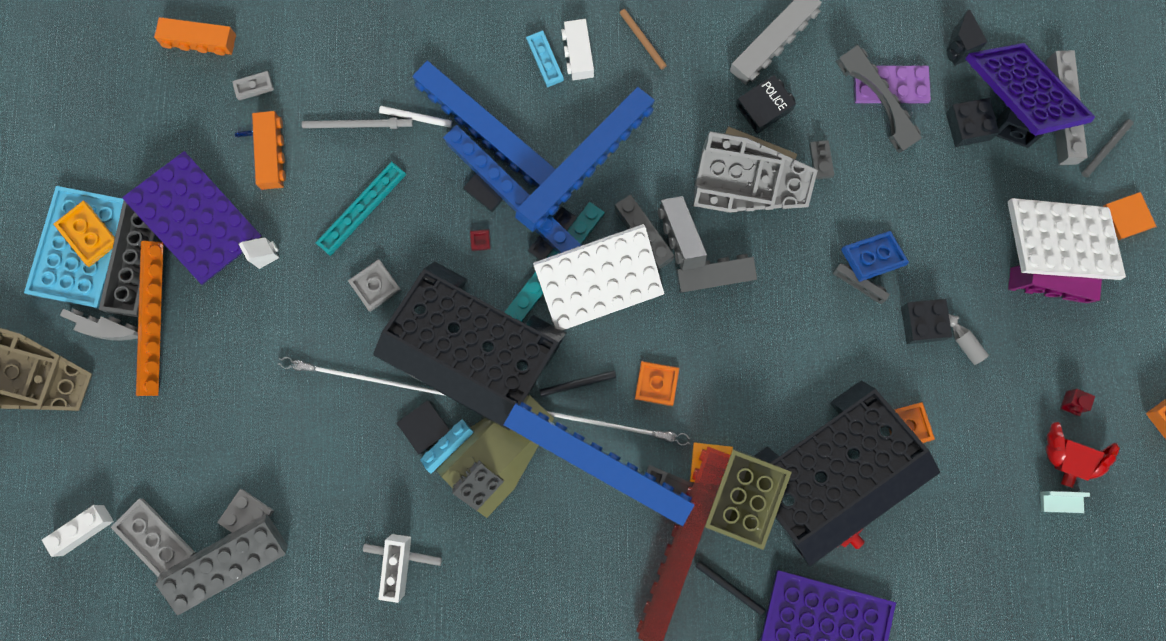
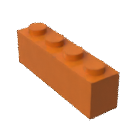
[154,17,236,56]
[252,111,286,190]

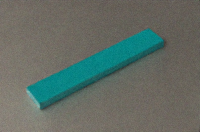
[315,161,406,256]

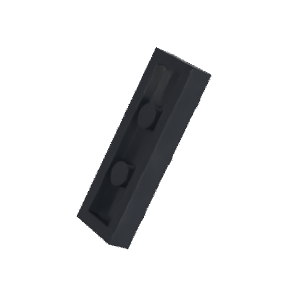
[528,207,577,260]

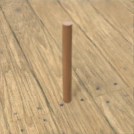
[620,9,667,70]

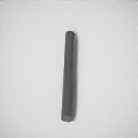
[1081,119,1134,178]

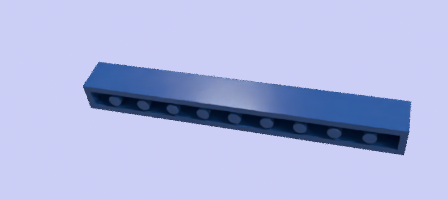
[412,61,556,188]
[515,87,655,232]
[443,125,582,254]
[504,402,695,526]

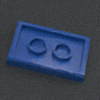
[841,231,909,282]

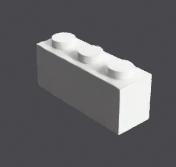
[561,19,594,80]
[42,505,114,557]
[379,534,411,603]

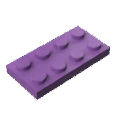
[854,66,931,103]

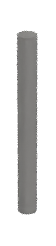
[363,544,442,566]

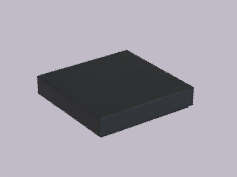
[463,173,503,212]
[396,400,450,455]

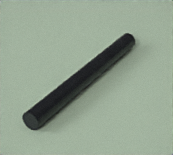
[540,371,616,397]
[695,561,765,615]

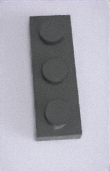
[832,263,890,304]

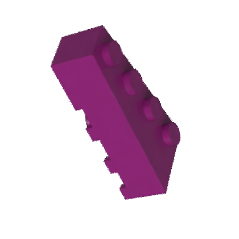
[1008,265,1102,303]

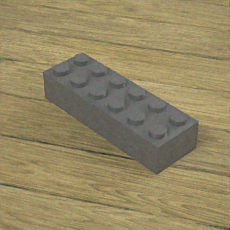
[99,200,162,318]
[155,514,288,616]

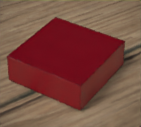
[470,230,491,251]

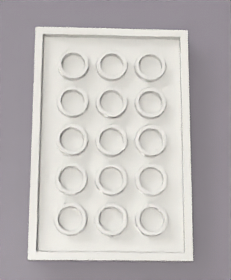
[1008,198,1126,280]
[533,224,664,330]

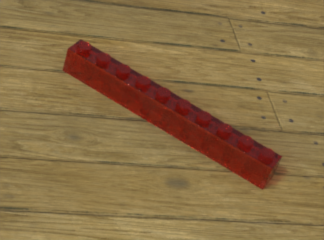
[636,447,730,641]

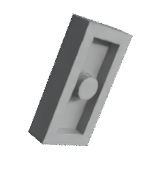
[232,71,274,100]

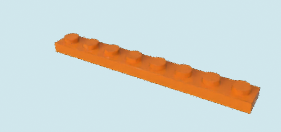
[136,241,163,396]

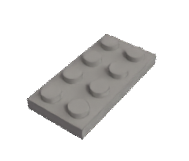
[111,498,196,577]

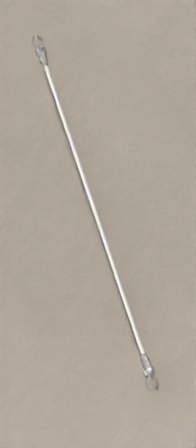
[278,357,690,445]

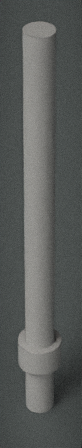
[302,118,413,129]

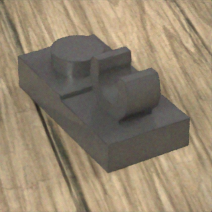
[809,140,834,180]

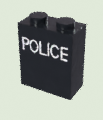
[736,75,796,134]

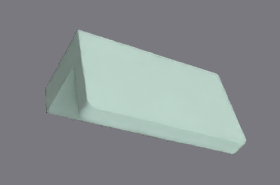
[1040,491,1090,513]

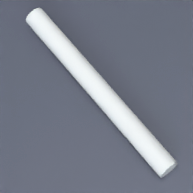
[379,106,453,128]

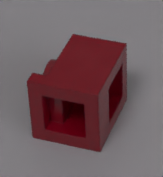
[1060,389,1095,416]

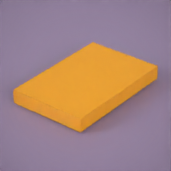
[53,200,115,267]

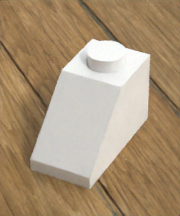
[239,238,279,269]

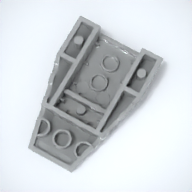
[693,131,818,213]

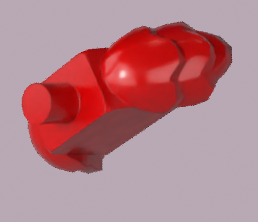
[1046,422,1120,488]

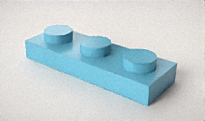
[526,31,564,87]
[420,419,474,473]

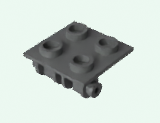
[452,460,504,511]

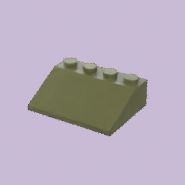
[705,449,792,550]

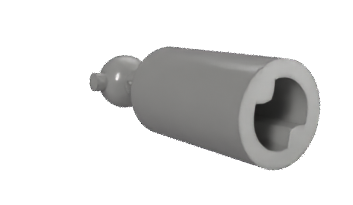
[949,314,989,365]

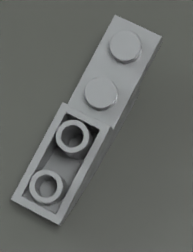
[60,308,138,341]

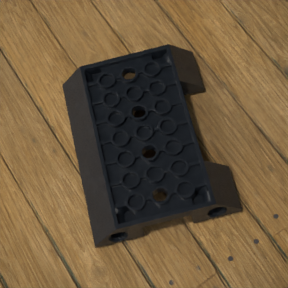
[373,261,567,431]
[754,380,940,567]

